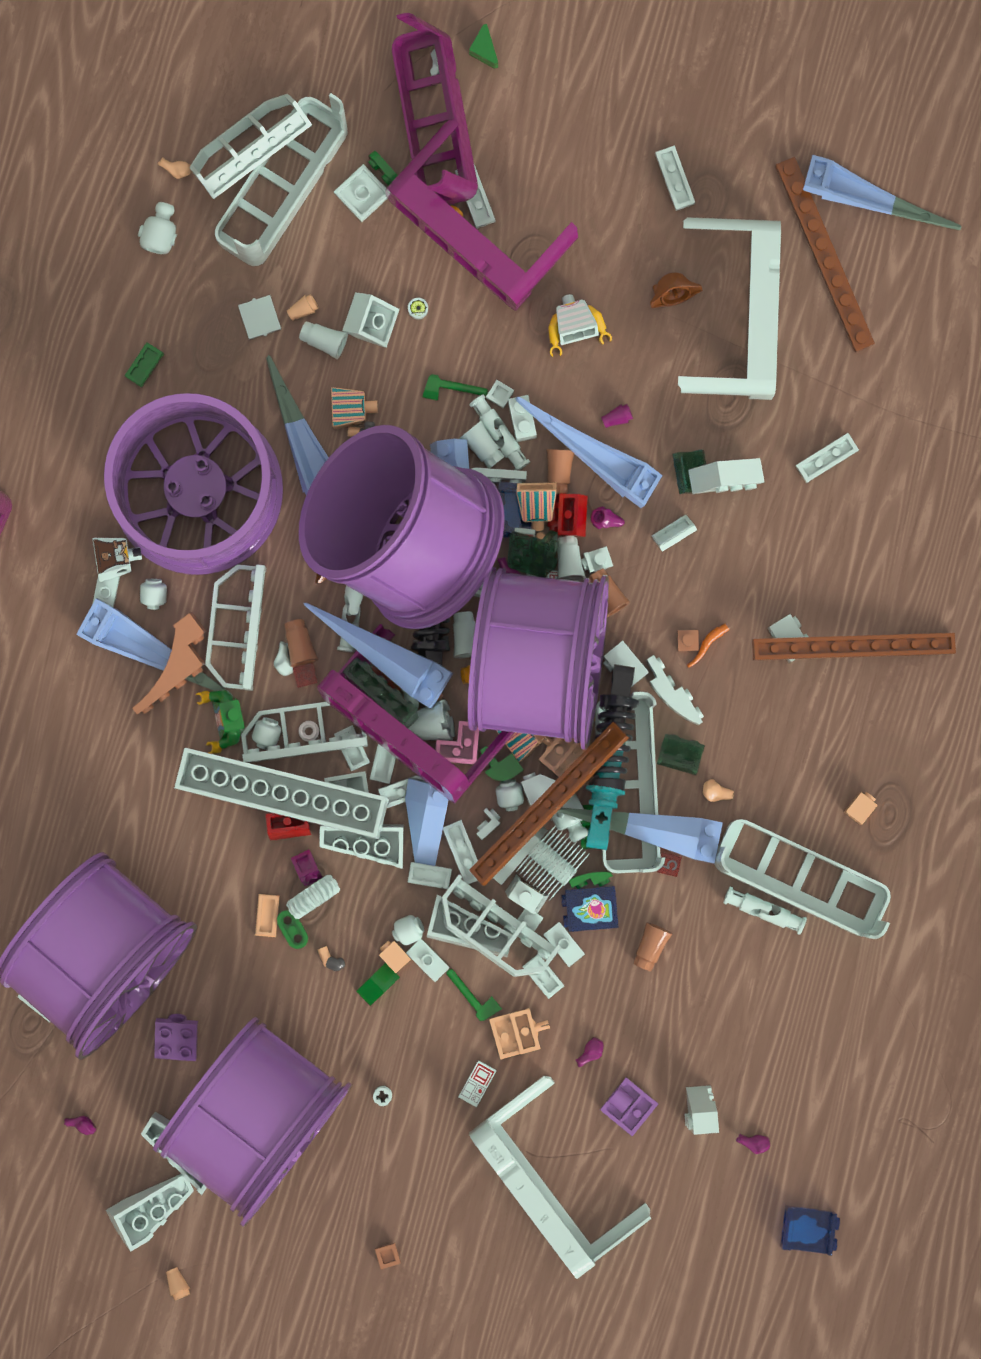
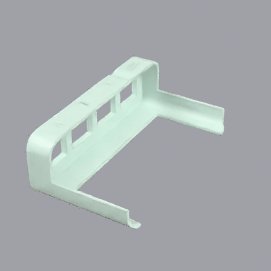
[215,93,348,266]
[678,217,781,400]
[595,692,665,873]
[714,819,891,939]
[469,1076,651,1279]

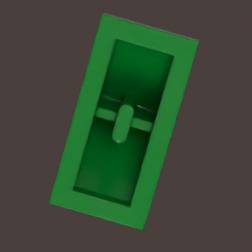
[469,24,498,69]
[356,963,400,1006]

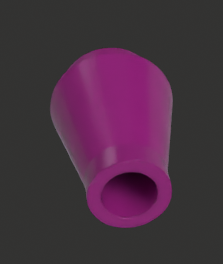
[601,404,633,428]

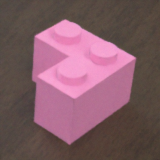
[436,721,479,765]

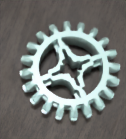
[286,875,340,919]

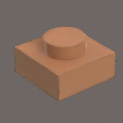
[677,630,699,651]
[375,1243,401,1269]

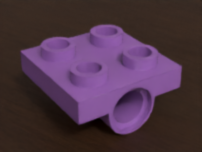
[154,1014,198,1061]
[600,1077,658,1136]

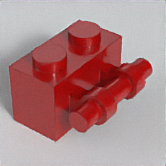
[547,494,588,537]
[266,811,311,841]

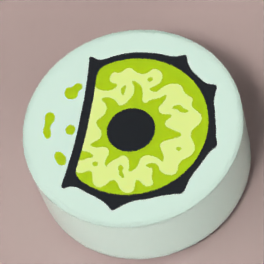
[408,298,428,319]

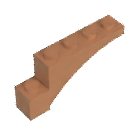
[133,612,207,714]

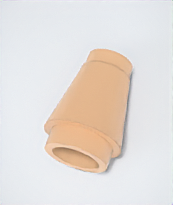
[287,294,319,321]
[166,1267,190,1300]

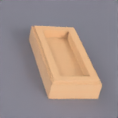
[255,894,280,937]

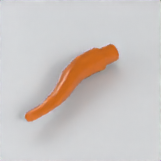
[687,624,729,668]

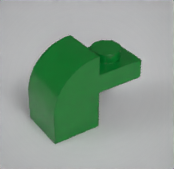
[479,746,524,781]

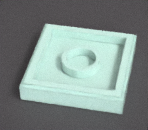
[334,164,387,222]

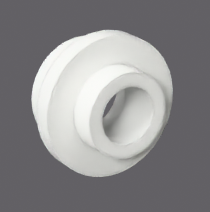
[299,721,319,742]

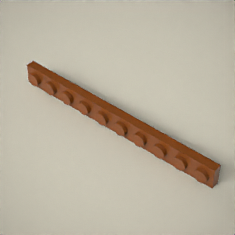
[775,157,875,352]
[752,633,956,660]
[469,722,629,886]

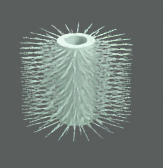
[516,825,590,899]

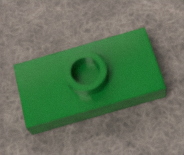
[124,342,164,388]

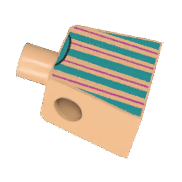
[331,388,378,429]
[517,483,557,531]
[496,730,547,762]

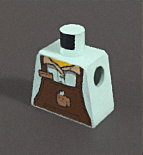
[92,538,142,582]
[505,874,549,913]

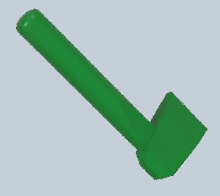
[422,374,488,400]
[446,969,502,1021]

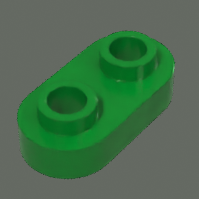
[368,150,398,186]
[277,910,308,949]

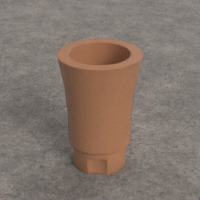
[546,449,574,494]
[588,568,630,617]
[284,619,318,667]
[633,922,673,971]

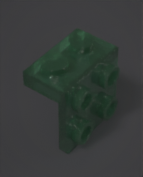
[507,530,559,577]

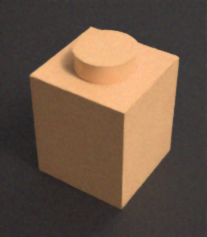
[844,792,878,825]
[379,940,411,973]

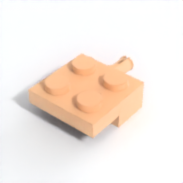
[538,736,585,777]
[489,1008,550,1060]

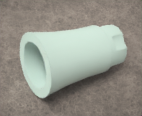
[299,321,348,359]
[459,421,505,469]
[557,536,586,582]
[453,611,476,658]

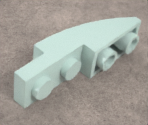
[646,655,704,725]

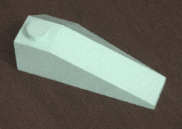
[106,1174,194,1251]

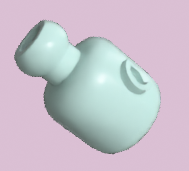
[138,202,177,254]
[551,794,588,843]

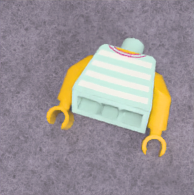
[548,294,612,357]

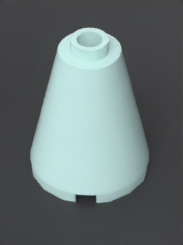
[398,699,455,741]

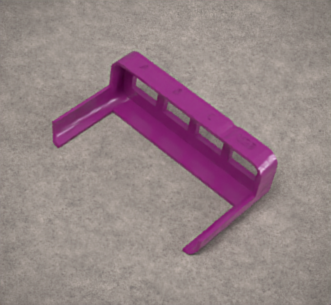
[392,13,478,205]
[385,119,578,311]
[317,624,515,803]

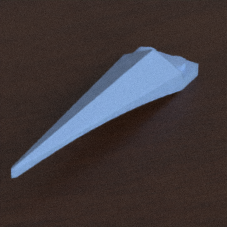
[515,397,663,508]
[304,603,453,709]

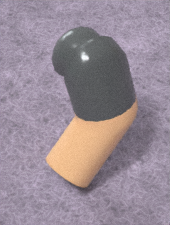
[348,421,375,437]
[318,946,345,971]

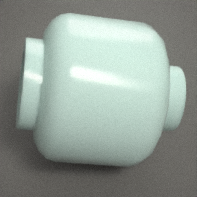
[140,579,167,610]
[252,717,281,750]
[496,779,524,811]
[392,915,424,945]

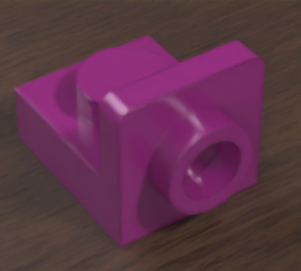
[291,849,323,886]

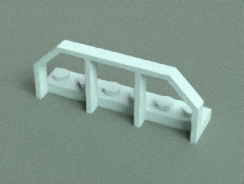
[189,94,312,199]
[205,564,267,691]
[241,702,368,763]
[441,875,561,977]

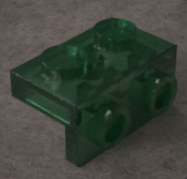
[672,449,706,494]
[657,734,705,775]

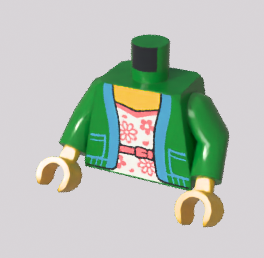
[195,690,245,754]

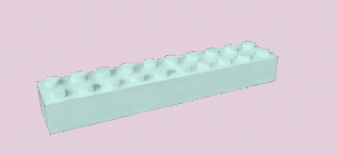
[174,748,389,839]

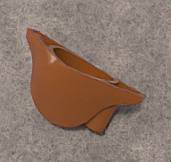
[650,272,703,308]

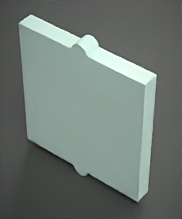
[238,295,281,340]

